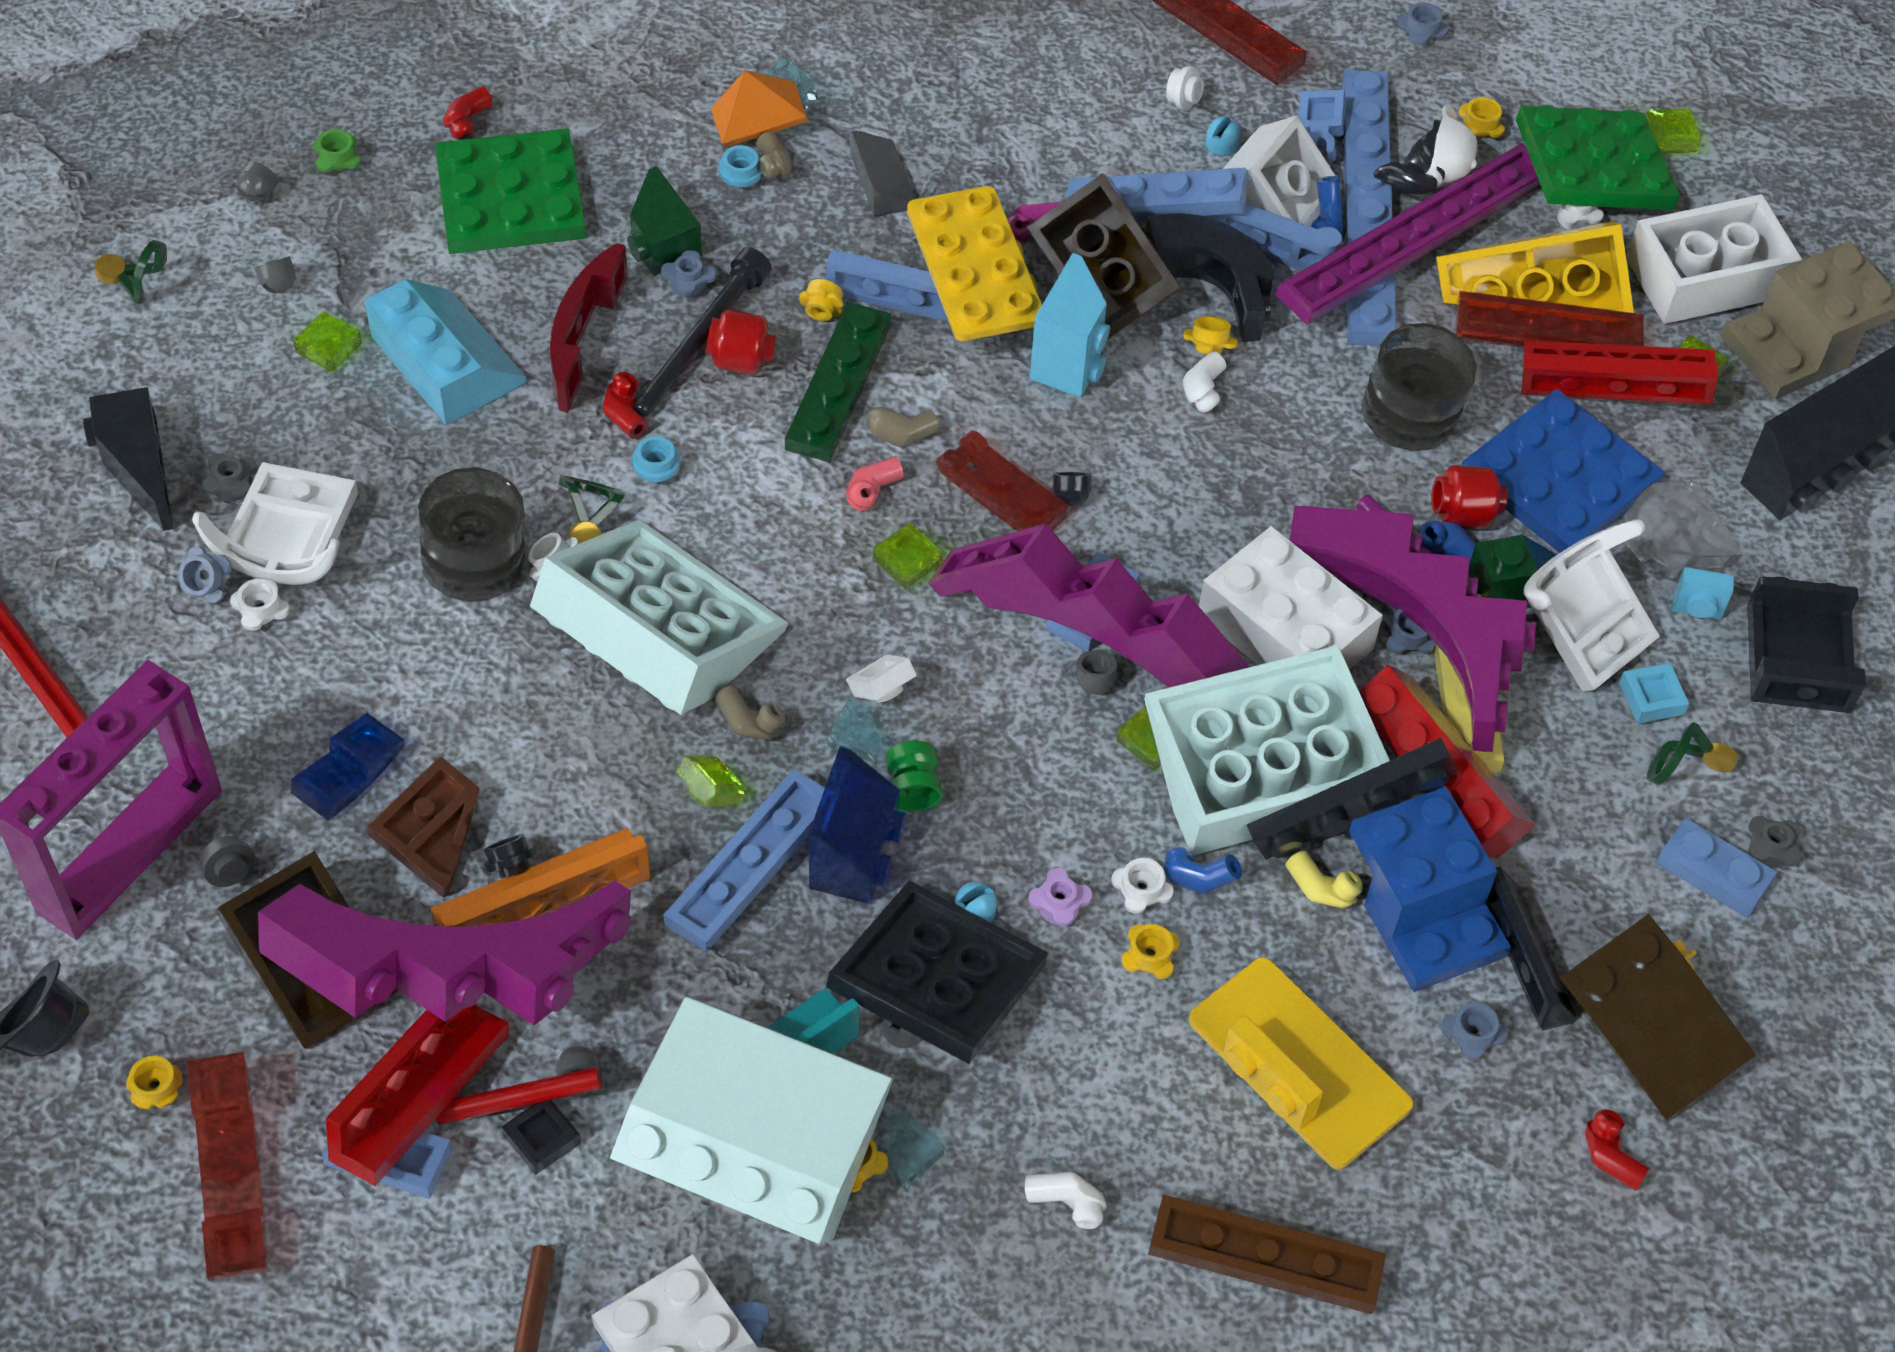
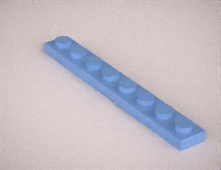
[1342,69,1396,347]

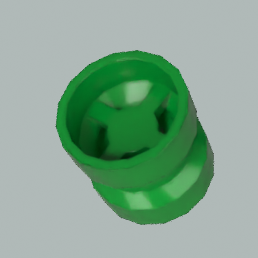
[886,740,943,812]

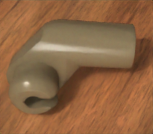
[756,131,792,179]
[866,407,940,447]
[715,686,786,741]

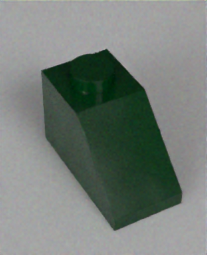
[627,166,702,276]
[1469,535,1557,608]

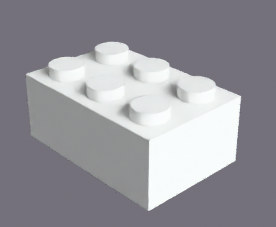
[1626,194,1802,324]
[1199,526,1383,670]

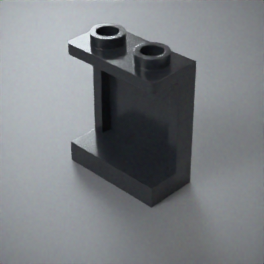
[1747,576,1866,713]

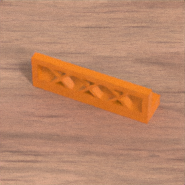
[430,828,650,927]

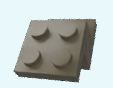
[1720,241,1895,399]

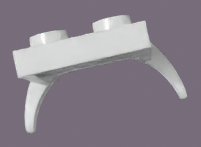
[192,462,358,585]
[1524,519,1660,692]
[591,1254,777,1352]

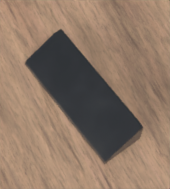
[1486,866,1578,1031]

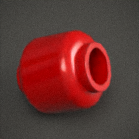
[705,309,777,375]
[1431,465,1507,530]

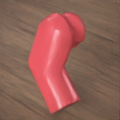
[846,456,904,511]

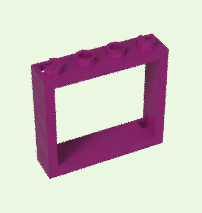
[0,660,222,940]

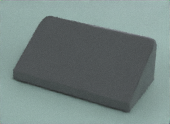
[850,131,915,216]

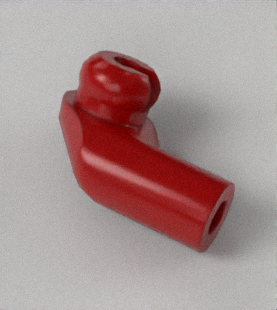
[442,86,493,139]
[603,372,648,439]
[1585,1109,1650,1191]

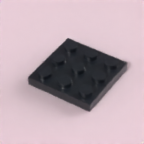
[826,880,1048,1064]

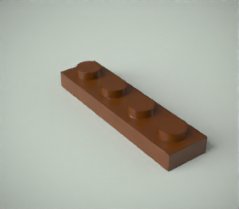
[1148,1194,1386,1314]

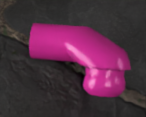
[1007,202,1061,243]

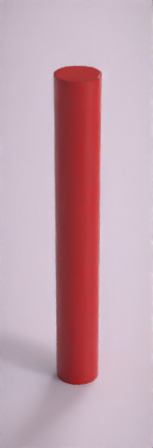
[436,1066,603,1125]

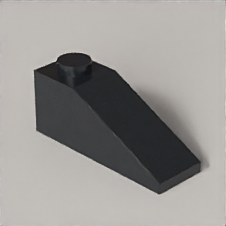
[83,387,173,531]

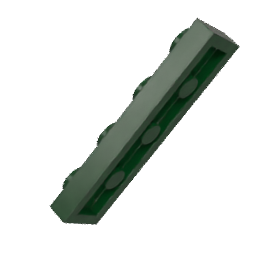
[785,302,891,463]

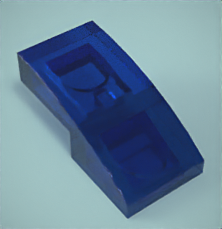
[290,713,404,821]

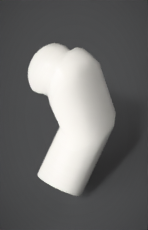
[1183,351,1226,413]
[1025,1172,1106,1229]

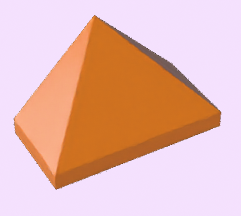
[711,70,808,149]

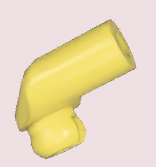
[1285,851,1363,909]

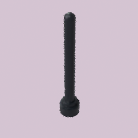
[634,247,772,417]

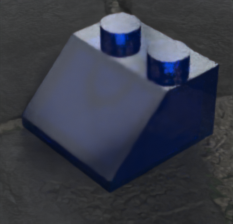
[809,746,907,904]

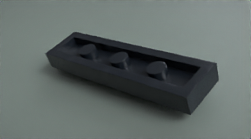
[1247,738,1458,860]

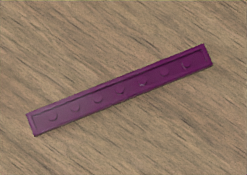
[1275,143,1541,325]

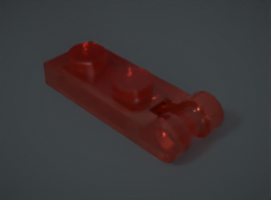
[936,430,1069,531]

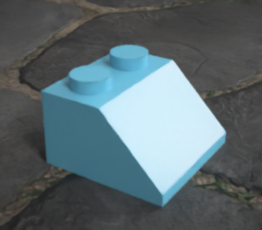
[1030,253,1110,398]

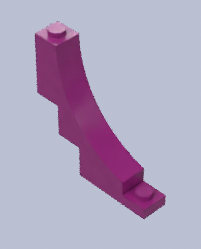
[928,524,1250,688]

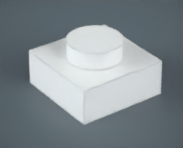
[846,654,917,703]

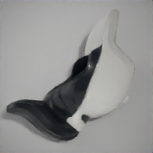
[1374,105,1478,194]

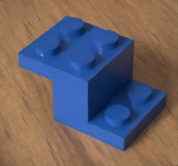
[1349,787,1511,992]

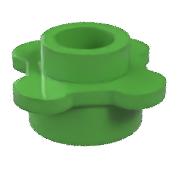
[313,129,361,172]

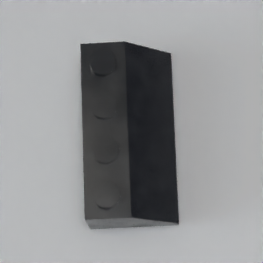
[1740,346,1895,521]

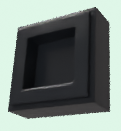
[501,1100,581,1175]

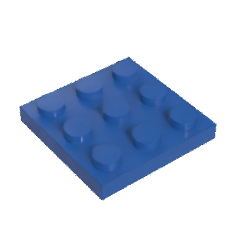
[1462,389,1665,553]

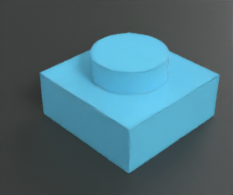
[1672,567,1734,620]
[1619,663,1689,724]

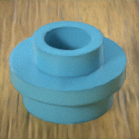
[718,145,763,187]
[632,436,680,482]

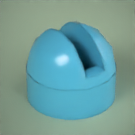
[1205,116,1242,156]
[954,881,997,923]

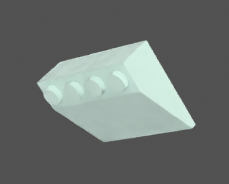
[530,519,788,715]
[1144,645,1390,855]
[610,996,894,1244]

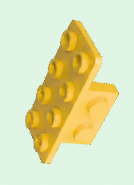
[907,186,1042,341]
[1189,957,1413,1170]

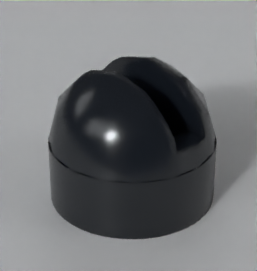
[1053,472,1092,507]

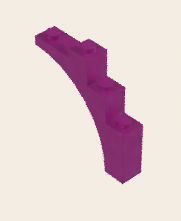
[1289,505,1536,752]
[258,880,631,1025]

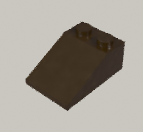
[1027,173,1181,341]
[216,850,399,1049]
[1560,914,1757,1122]

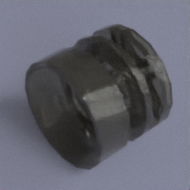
[1361,323,1477,451]
[418,467,525,602]

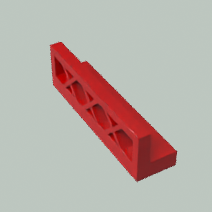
[1521,340,1718,405]
[326,1002,509,1186]

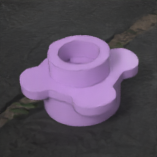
[1028,868,1092,926]

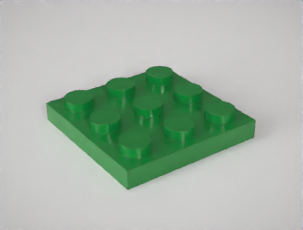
[1515,105,1680,210]
[435,128,586,254]

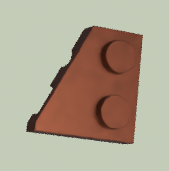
[367,756,480,898]

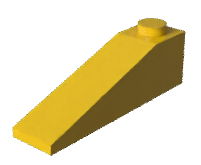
[1436,221,1634,323]

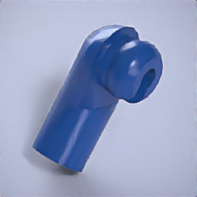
[1311,176,1343,235]
[1418,520,1476,563]
[1163,847,1242,894]

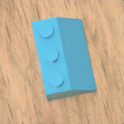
[364,279,527,426]

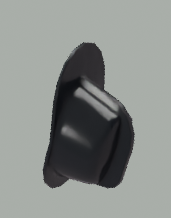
[0,959,89,1057]

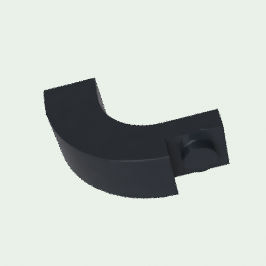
[1146,213,1274,342]

